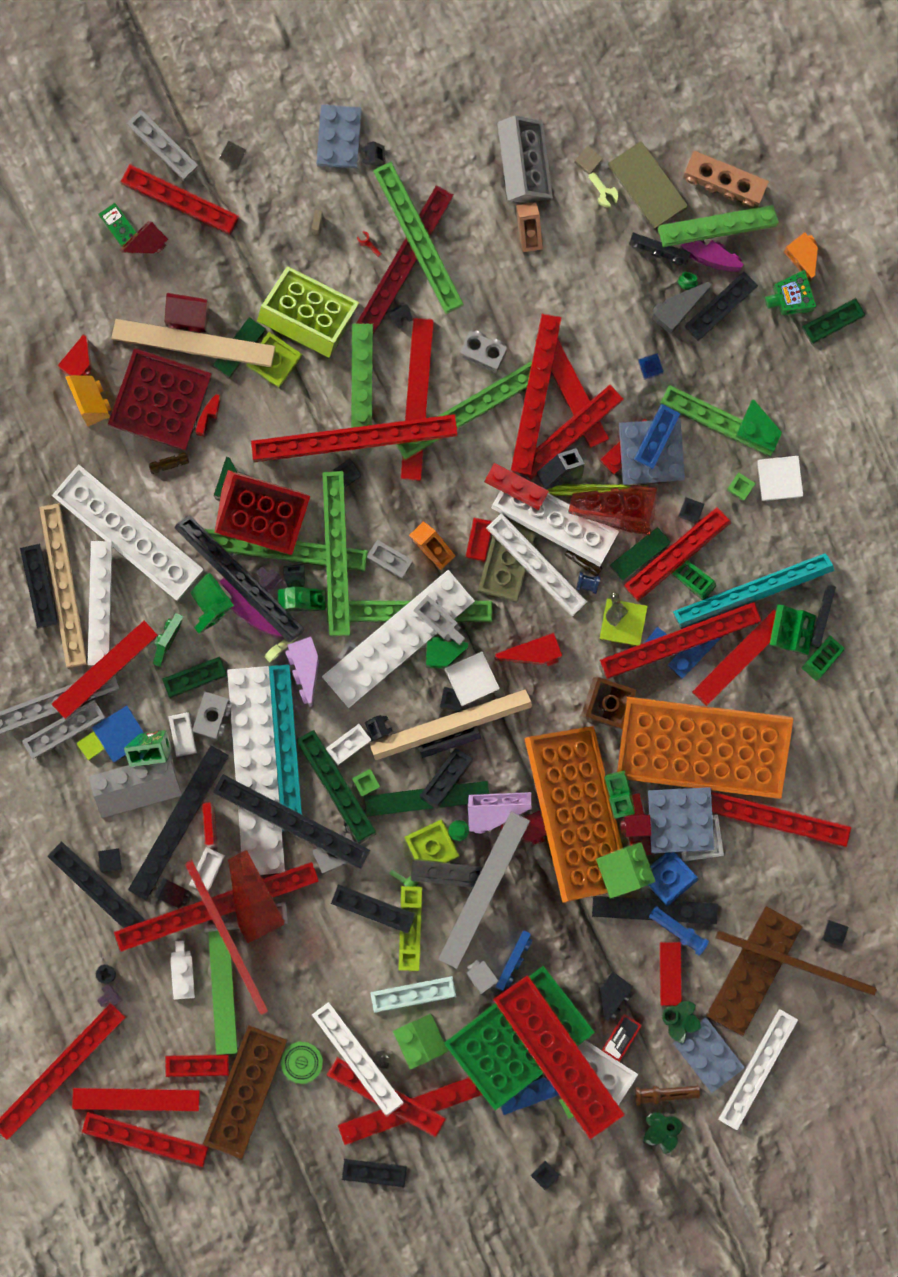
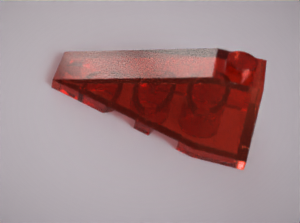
[568,485,657,535]
[228,850,285,944]

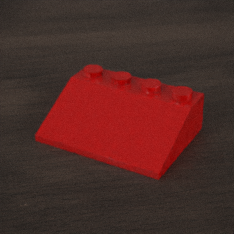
[215,470,311,555]

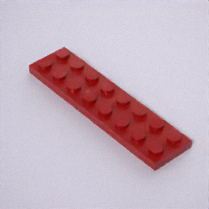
[493,975,625,1140]

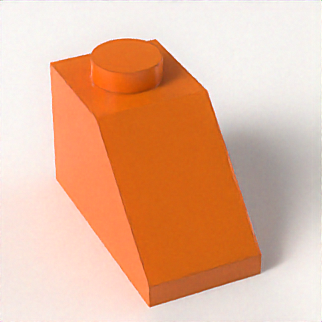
[784,232,818,283]
[409,521,455,570]

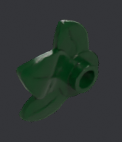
[662,1001,702,1043]
[644,1113,682,1154]

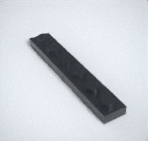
[47,841,146,928]
[592,896,718,925]

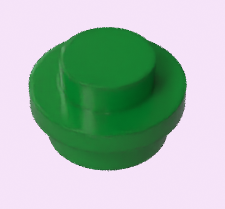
[678,272,698,290]
[448,820,469,841]

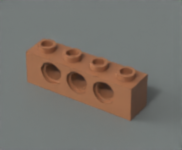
[683,151,769,208]

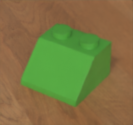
[596,842,655,898]
[393,1013,448,1070]

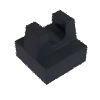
[362,141,385,167]
[386,303,413,329]
[284,564,305,588]
[365,715,393,741]

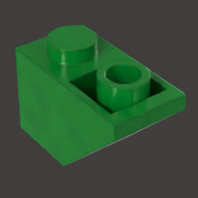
[278,587,325,612]
[426,637,469,669]

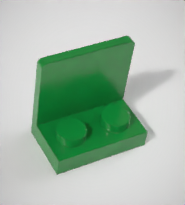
[190,573,234,634]

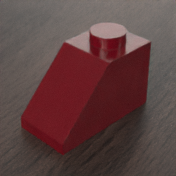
[119,221,168,254]

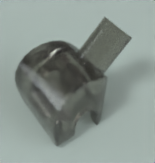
[606,593,628,626]
[372,1048,392,1069]

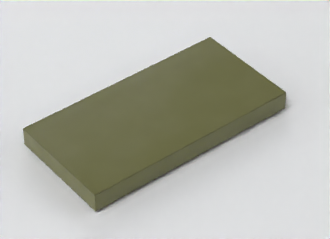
[608,141,688,230]
[478,513,536,603]

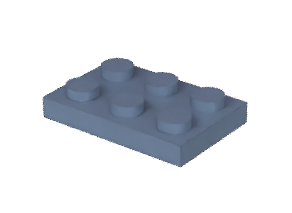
[316,105,361,169]
[673,1017,745,1094]

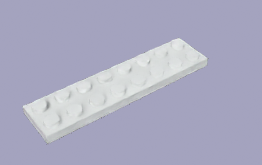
[52,465,204,602]
[322,570,475,708]

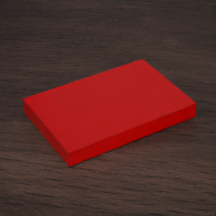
[202,802,218,849]

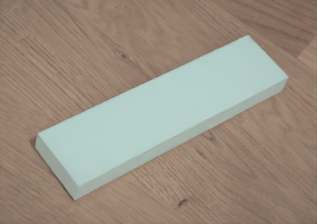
[370,976,456,1013]

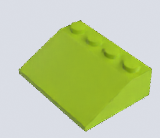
[257,266,359,358]

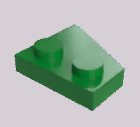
[736,399,782,452]
[153,613,183,667]

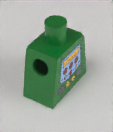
[765,270,816,315]

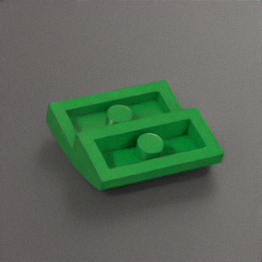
[770,605,816,655]

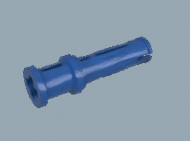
[649,907,709,956]

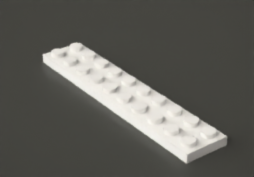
[227,666,285,877]

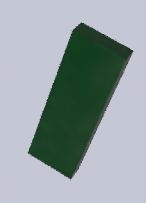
[802,298,866,345]
[213,317,266,378]
[610,527,671,581]
[162,656,227,698]

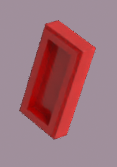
[465,517,493,562]

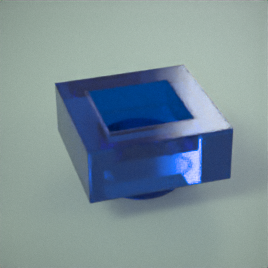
[638,353,664,380]

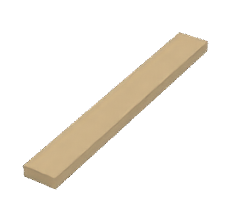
[111,319,276,367]
[39,503,88,668]
[369,689,532,760]

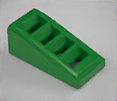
[672,560,716,600]
[801,635,845,681]

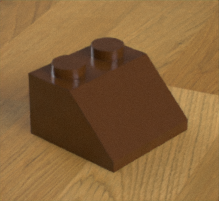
[580,677,637,729]

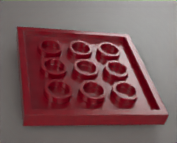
[108,348,212,451]

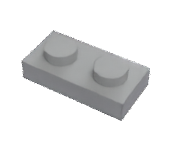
[367,540,413,579]

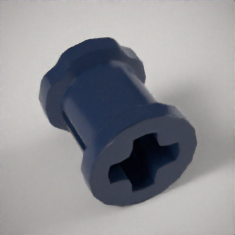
[576,572,600,594]

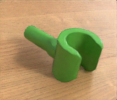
[389,870,418,887]

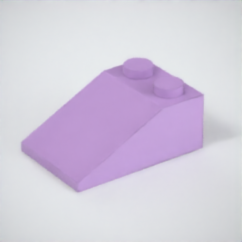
[468,792,531,834]

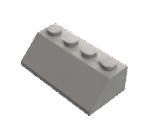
[497,115,553,203]
[89,754,182,818]

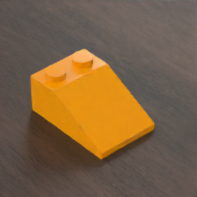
[65,375,111,426]

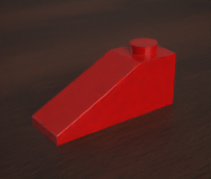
[495,633,562,667]

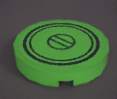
[281,1042,323,1084]

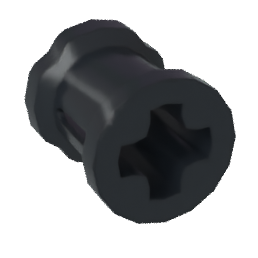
[95,965,116,984]

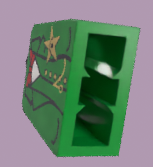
[124,730,171,767]

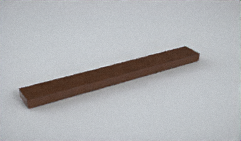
[715,931,877,996]

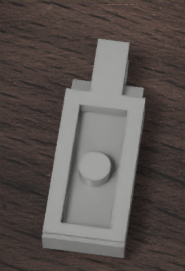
[413,595,465,645]

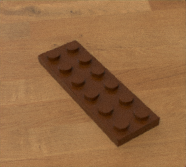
[705,906,803,1036]
[203,1025,288,1159]

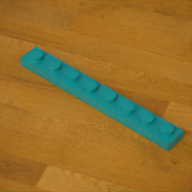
[673,553,834,629]
[269,664,302,832]

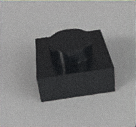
[822,920,849,947]

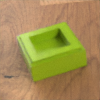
[76,732,105,761]

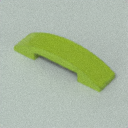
[398,886,422,971]

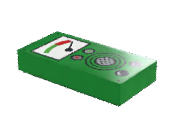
[98,203,136,247]

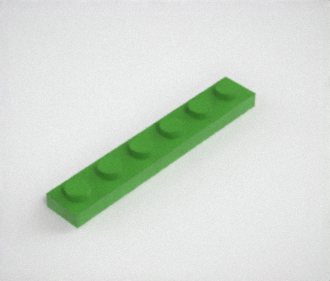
[658,205,779,247]
[351,324,373,448]

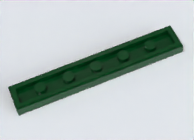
[296,730,377,844]
[364,781,489,817]

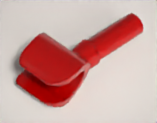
[357,231,382,257]

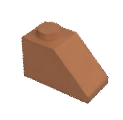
[516,202,543,252]

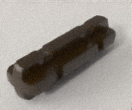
[149,452,189,474]
[565,549,602,576]

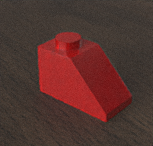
[57,334,91,376]

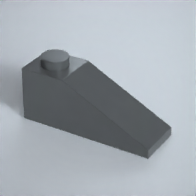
[652,282,712,334]

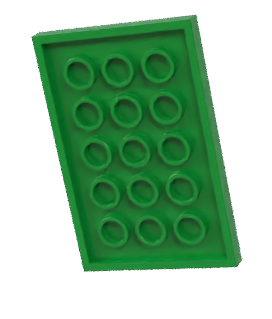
[444,966,595,1111]

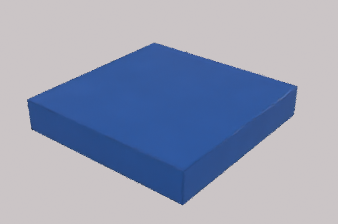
[92,706,144,763]
[648,852,699,906]

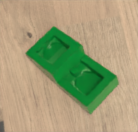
[604,770,635,818]

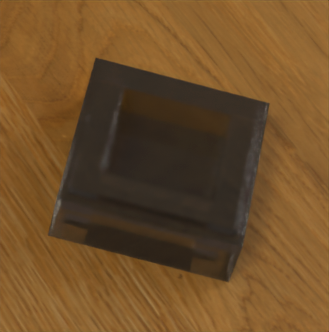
[219,141,247,169]

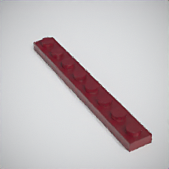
[356,185,454,335]

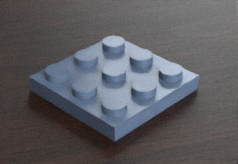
[619,419,685,485]
[648,787,714,853]

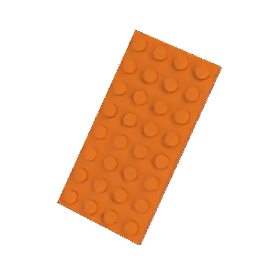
[617,697,793,799]
[524,726,623,902]

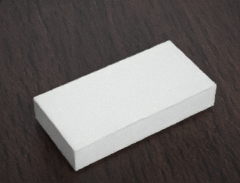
[168,712,197,757]
[189,847,225,892]

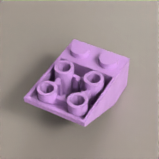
[285,637,319,708]

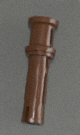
[635,1085,700,1106]

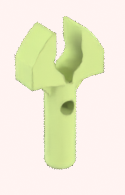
[589,172,618,208]
[264,637,298,663]

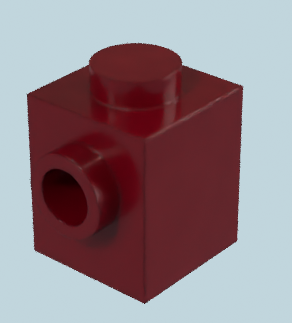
[620,815,652,842]

